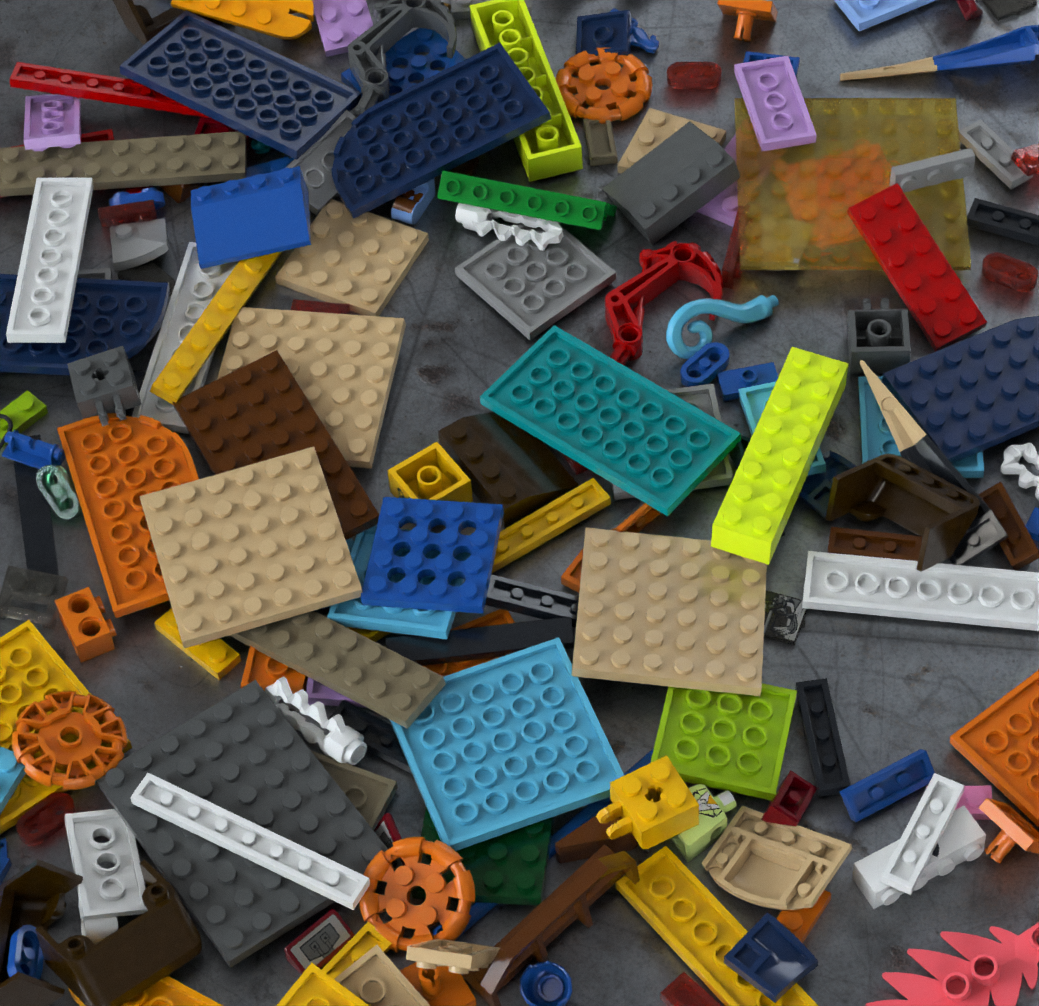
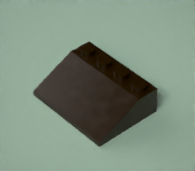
[438,412,579,530]

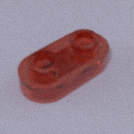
[667,62,722,89]
[982,252,1038,292]
[16,792,76,846]

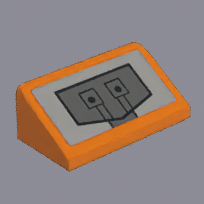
[609,502,661,533]

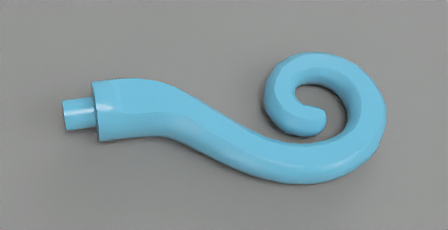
[666,295,779,360]

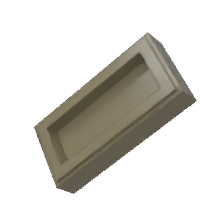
[583,119,618,166]

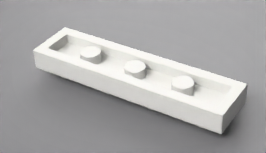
[880,773,965,895]

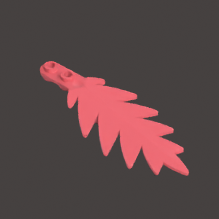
[865,922,1039,1006]

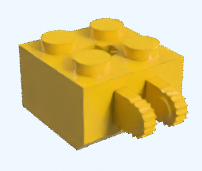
[596,755,699,849]

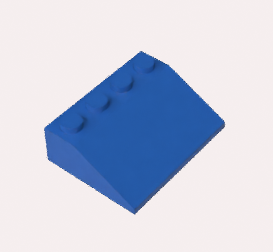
[191,166,311,269]

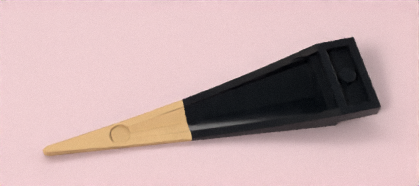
[860,360,1009,566]

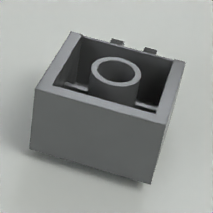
[847,298,911,374]
[67,346,142,426]

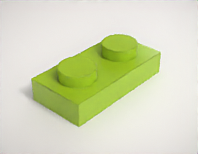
[0,390,48,447]

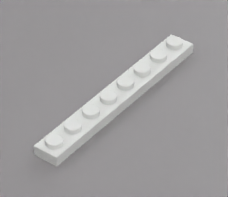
[130,773,370,910]

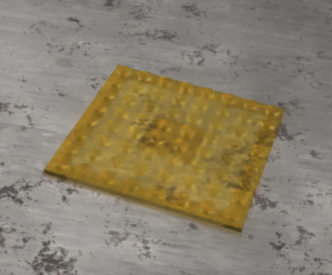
[734,98,971,270]

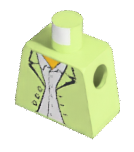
[671,784,737,862]

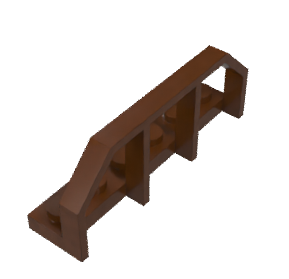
[462,844,640,1006]

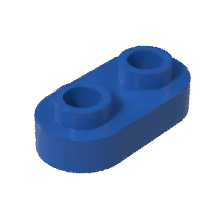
[108,187,165,215]
[680,342,729,387]
[7,925,44,979]

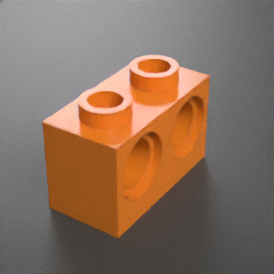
[54,587,117,663]

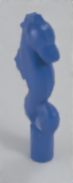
[610,8,659,53]

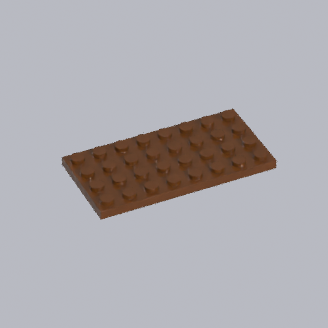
[172,350,379,540]

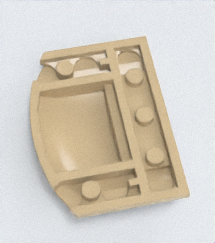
[702,806,852,910]

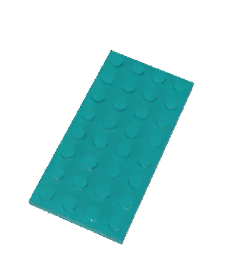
[480,325,741,517]

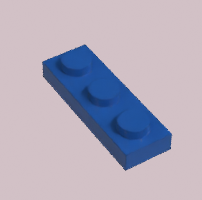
[839,749,935,822]

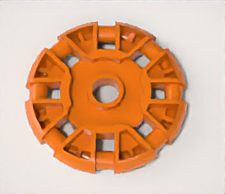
[555,47,653,124]
[12,691,128,790]
[359,837,475,953]

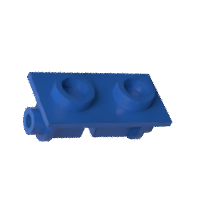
[2,430,66,474]

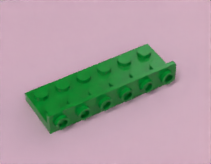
[437,171,617,230]

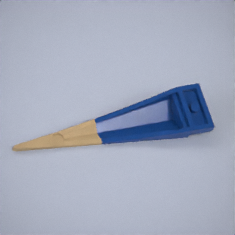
[840,25,1039,81]

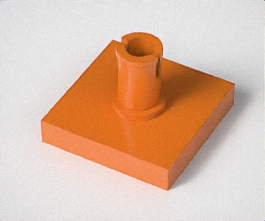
[717,0,778,42]
[979,798,1039,864]
[400,962,477,1006]

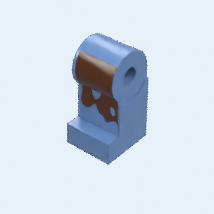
[391,178,436,226]

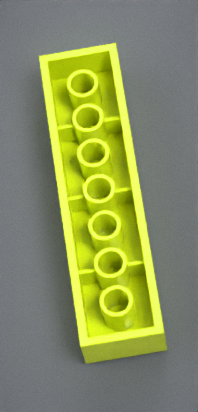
[470,0,583,182]
[711,347,849,565]

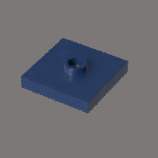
[576,10,632,56]

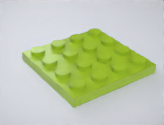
[650,683,797,800]

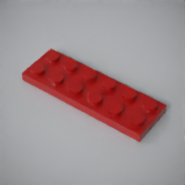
[847,183,987,352]

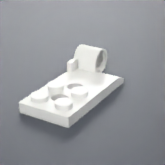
[65,809,148,944]

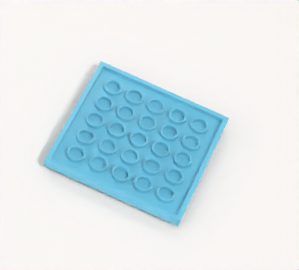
[390,637,624,851]

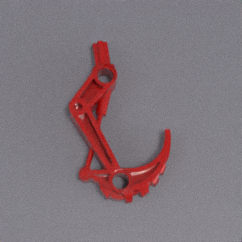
[605,241,723,365]

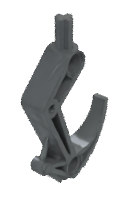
[348,0,457,114]

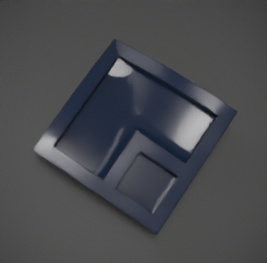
[798,450,856,521]
[724,912,818,1003]

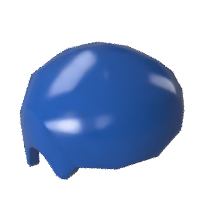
[520,961,573,1006]

